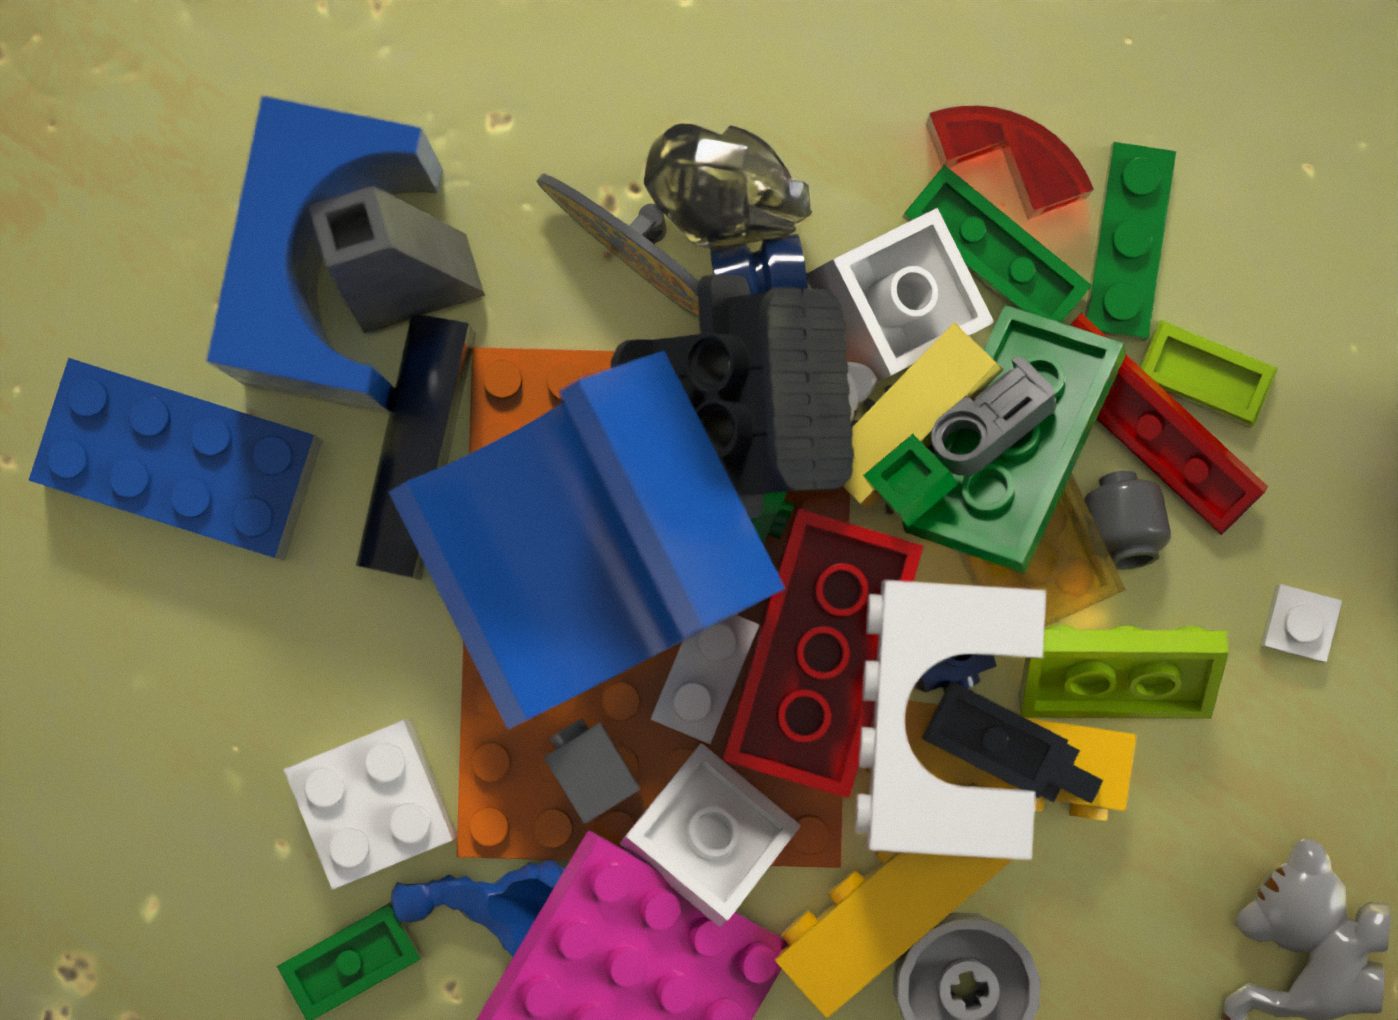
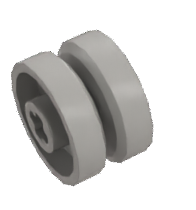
[893,912,1040,1020]

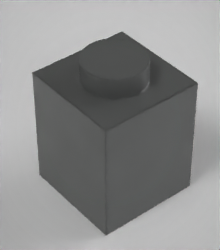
[544,718,641,824]

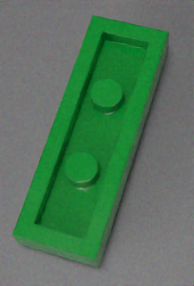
[1085,142,1176,341]
[902,165,1092,323]

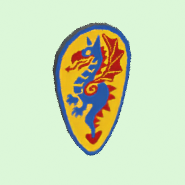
[536,173,699,318]

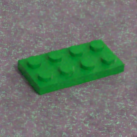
[902,305,1125,574]

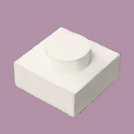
[1260,584,1342,662]

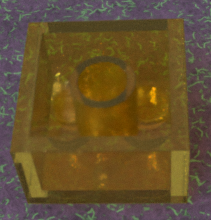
[958,473,1126,627]

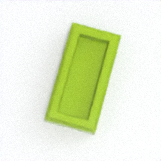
[1139,320,1278,428]

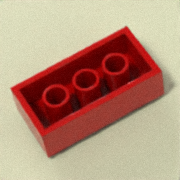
[722,508,924,798]

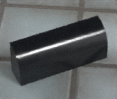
[356,315,476,581]

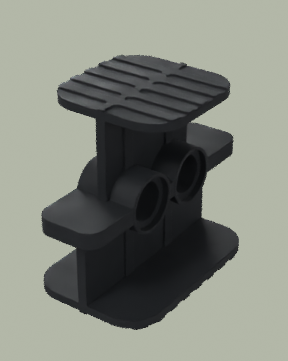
[611,274,854,518]

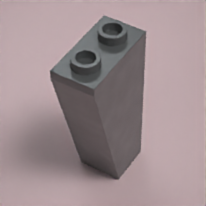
[309,186,485,333]

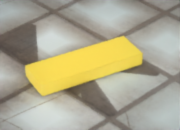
[843,322,1004,509]

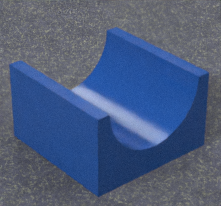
[206,96,443,414]
[389,351,785,729]

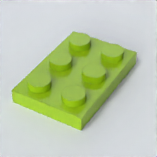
[1019,625,1229,719]

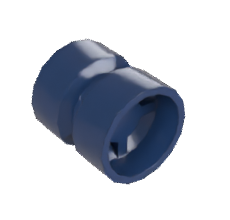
[710,234,808,294]

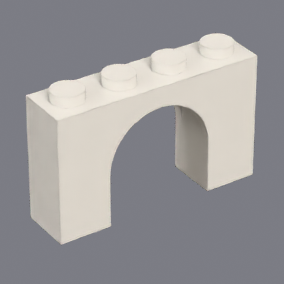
[855,581,1046,860]

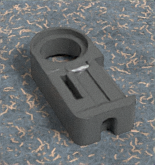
[931,357,1056,476]

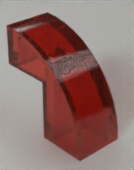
[925,105,1094,220]

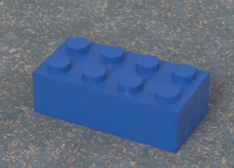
[28,358,323,561]

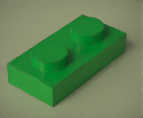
[277,902,423,1020]

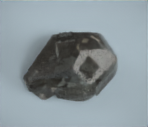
[643,123,813,249]

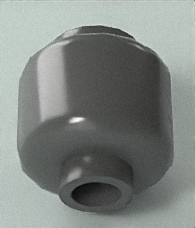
[1081,471,1171,570]

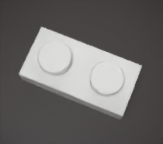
[650,615,759,744]

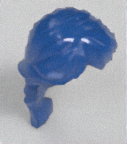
[391,859,566,957]

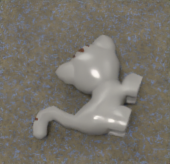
[1221,838,1391,1020]

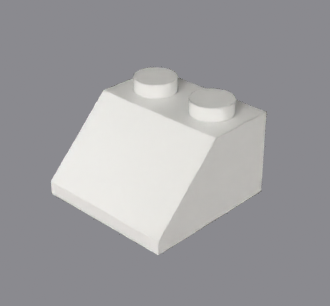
[806,208,994,382]

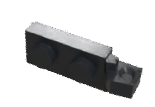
[921,681,1104,804]

